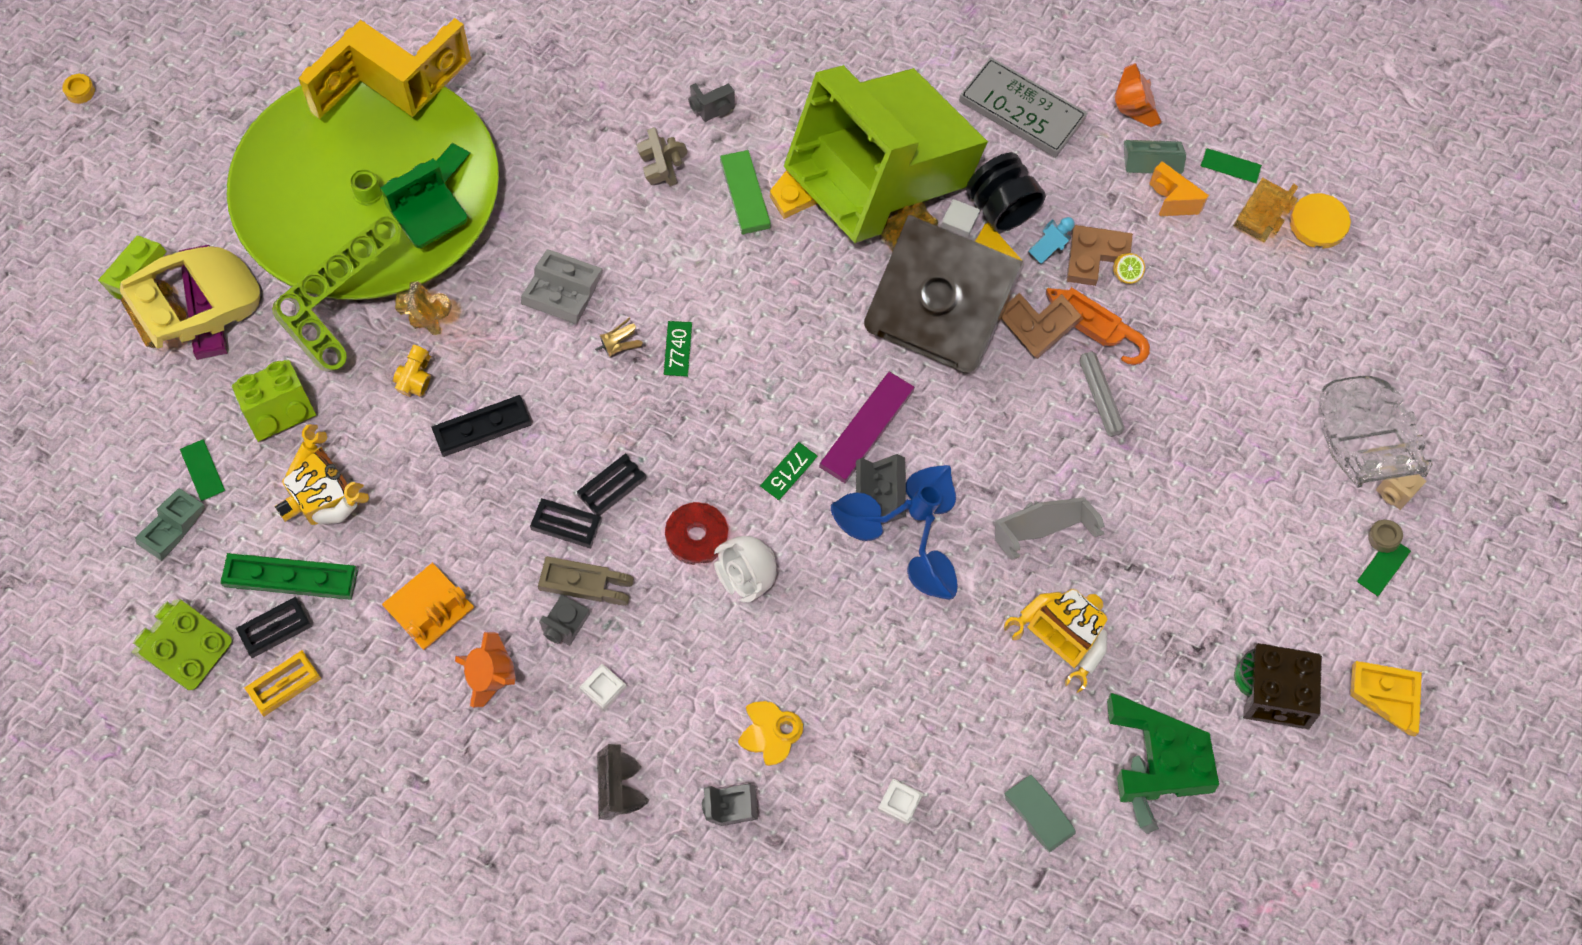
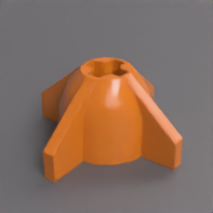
[1115,63,1162,127]
[455,632,516,708]

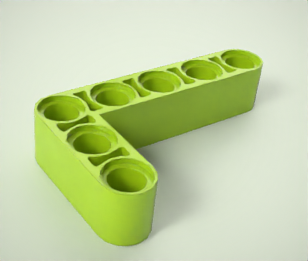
[272,216,401,372]

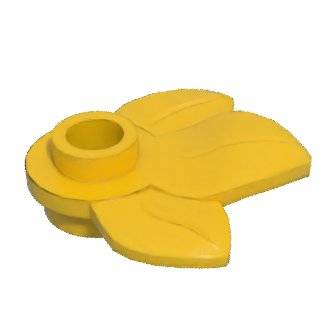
[738,701,803,766]

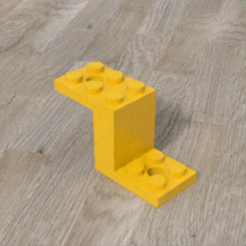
[298,18,471,119]

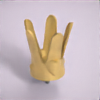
[595,317,643,357]

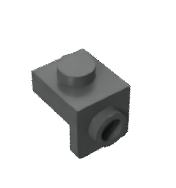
[688,83,735,122]
[702,783,758,826]

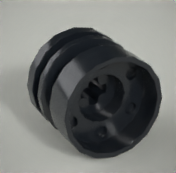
[966,152,1046,232]

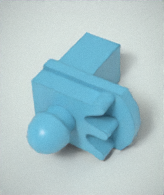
[1028,217,1075,264]

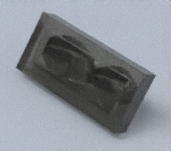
[597,744,649,820]

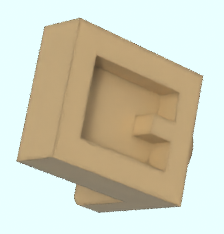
[1376,461,1427,510]

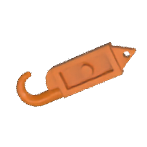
[1045,287,1150,365]

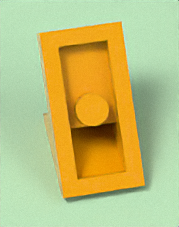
[1149,161,1209,216]

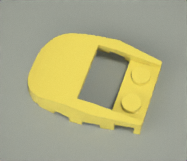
[120,246,260,348]

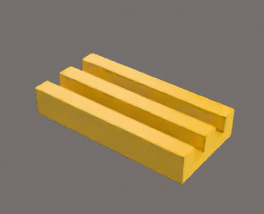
[244,650,321,717]

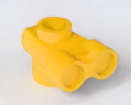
[393,345,431,397]

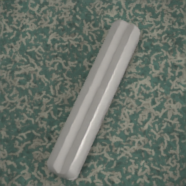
[1079,351,1125,437]

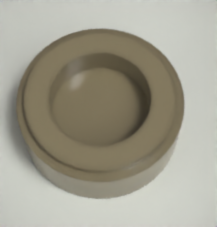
[1368,519,1403,553]

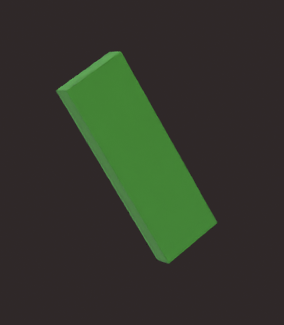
[720,150,771,235]

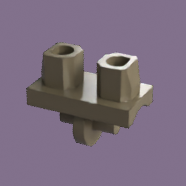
[636,127,688,187]

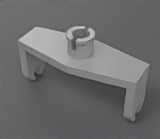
[995,497,1105,560]

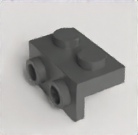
[856,454,906,525]

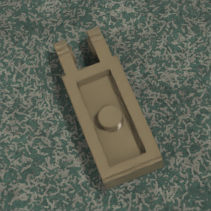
[538,556,634,606]

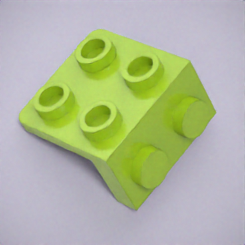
[232,360,316,442]
[131,599,232,690]

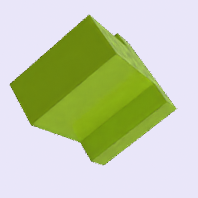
[783,65,988,243]

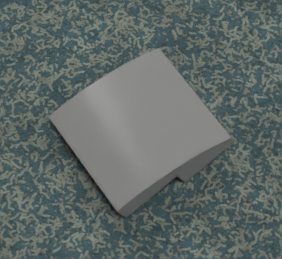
[521,249,602,324]

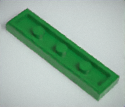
[220,553,358,600]

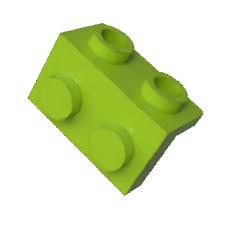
[98,235,167,300]

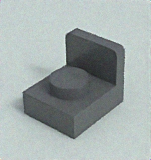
[539,594,590,646]

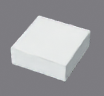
[941,199,980,238]
[579,664,627,712]
[877,779,923,826]

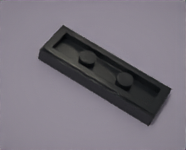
[431,395,532,457]

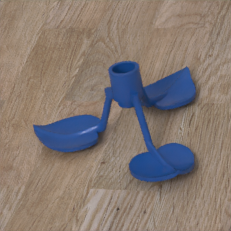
[830,465,958,600]

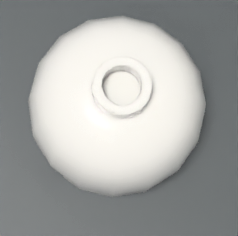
[714,536,777,603]

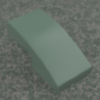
[135,488,205,561]
[1131,755,1159,834]
[1004,774,1076,853]

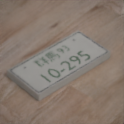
[959,57,1087,158]

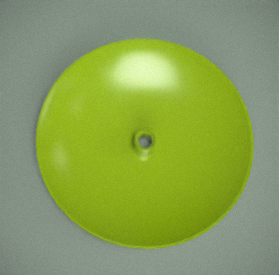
[227,81,499,300]

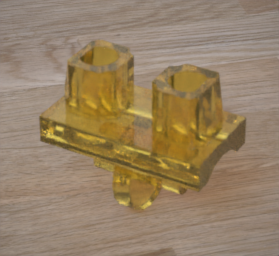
[881,202,938,252]
[395,281,452,335]

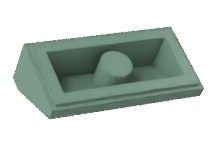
[1124,140,1186,174]

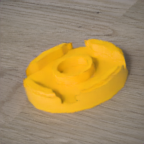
[1290,193,1351,249]

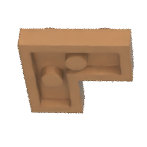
[1066,225,1133,286]
[1001,293,1084,359]

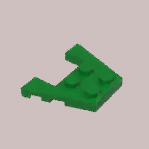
[1107,693,1219,803]

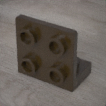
[1243,643,1322,730]

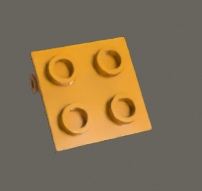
[382,562,474,650]

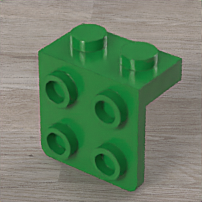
[380,158,468,248]

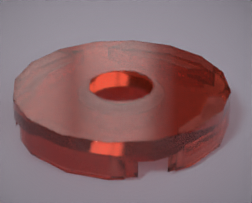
[665,502,729,565]

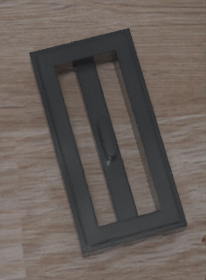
[577,453,646,516]
[530,498,602,549]
[236,596,312,658]

